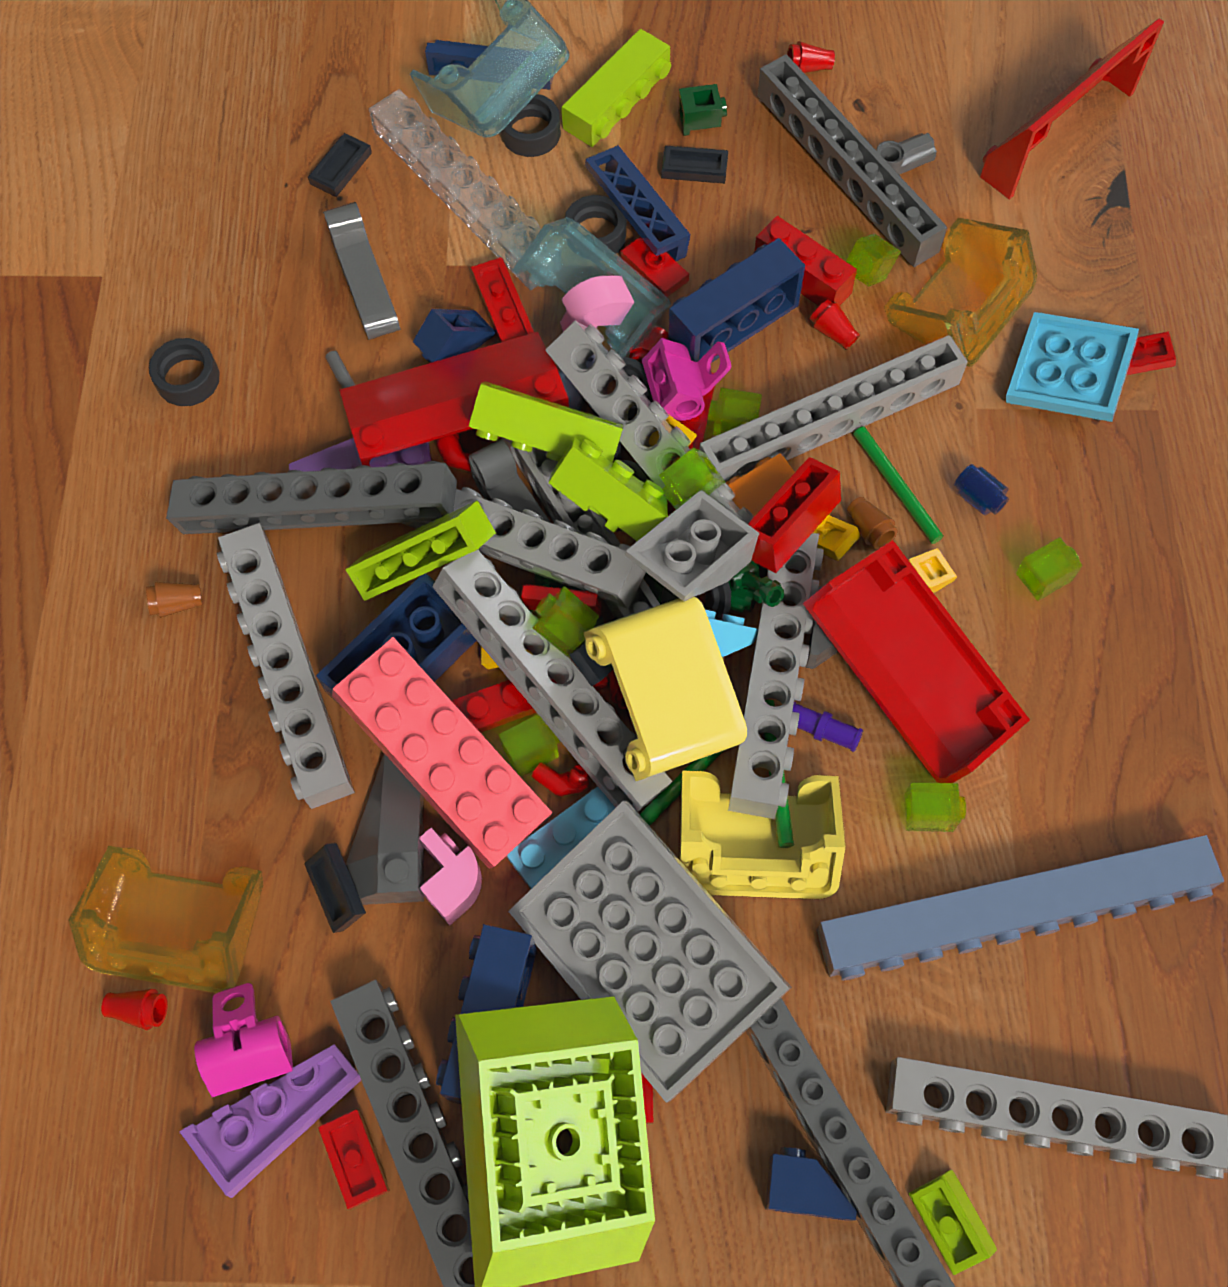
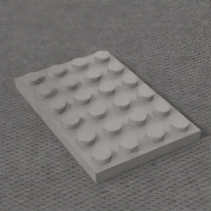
[508,801,792,1103]

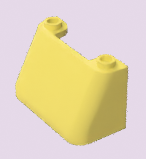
[583,596,747,781]
[680,771,845,899]

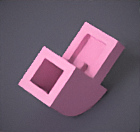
[560,276,634,332]
[419,828,482,926]

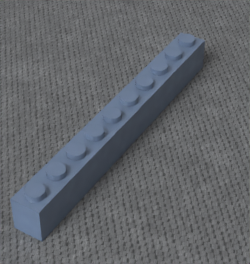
[816,835,1224,981]

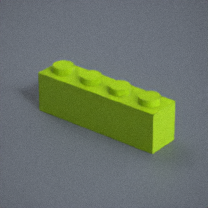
[561,29,671,147]
[469,381,624,462]
[345,500,496,601]

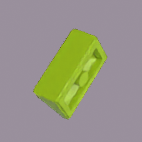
[908,1170,997,1276]

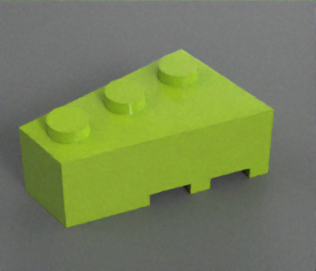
[548,438,668,542]

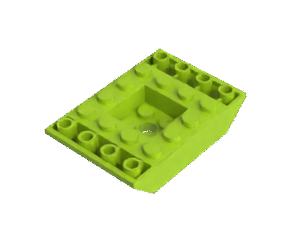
[455,996,655,1287]

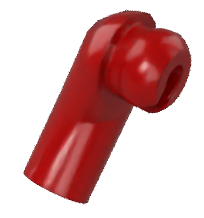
[437,433,471,472]
[531,762,590,796]

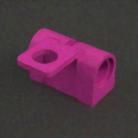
[642,338,731,421]
[194,983,293,1097]

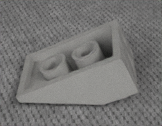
[625,490,759,601]

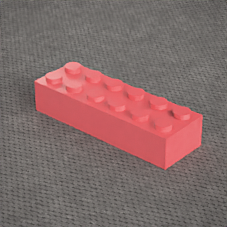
[332,637,552,869]

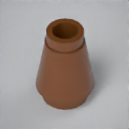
[847,497,898,549]
[146,582,202,618]

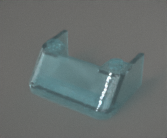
[410,0,570,138]
[513,217,671,359]

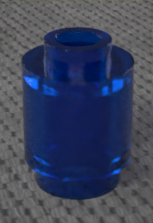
[954,464,1009,516]

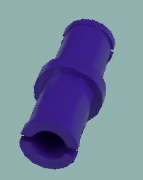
[792,702,863,752]

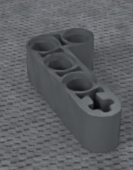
[323,202,401,340]
[468,438,572,559]

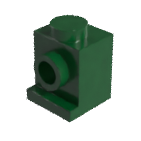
[678,84,727,136]

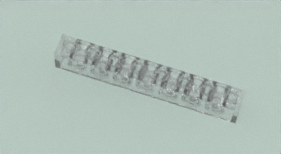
[369,89,562,291]

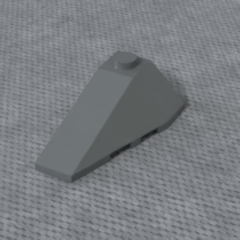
[346,754,424,905]

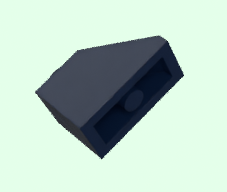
[413,309,496,363]
[765,1147,857,1221]

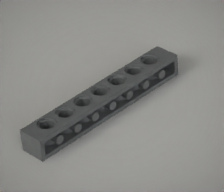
[757,54,947,267]
[166,461,457,534]
[330,980,475,1287]
[746,998,955,1287]

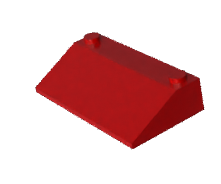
[980,18,1164,200]
[339,332,569,467]
[802,540,1030,789]

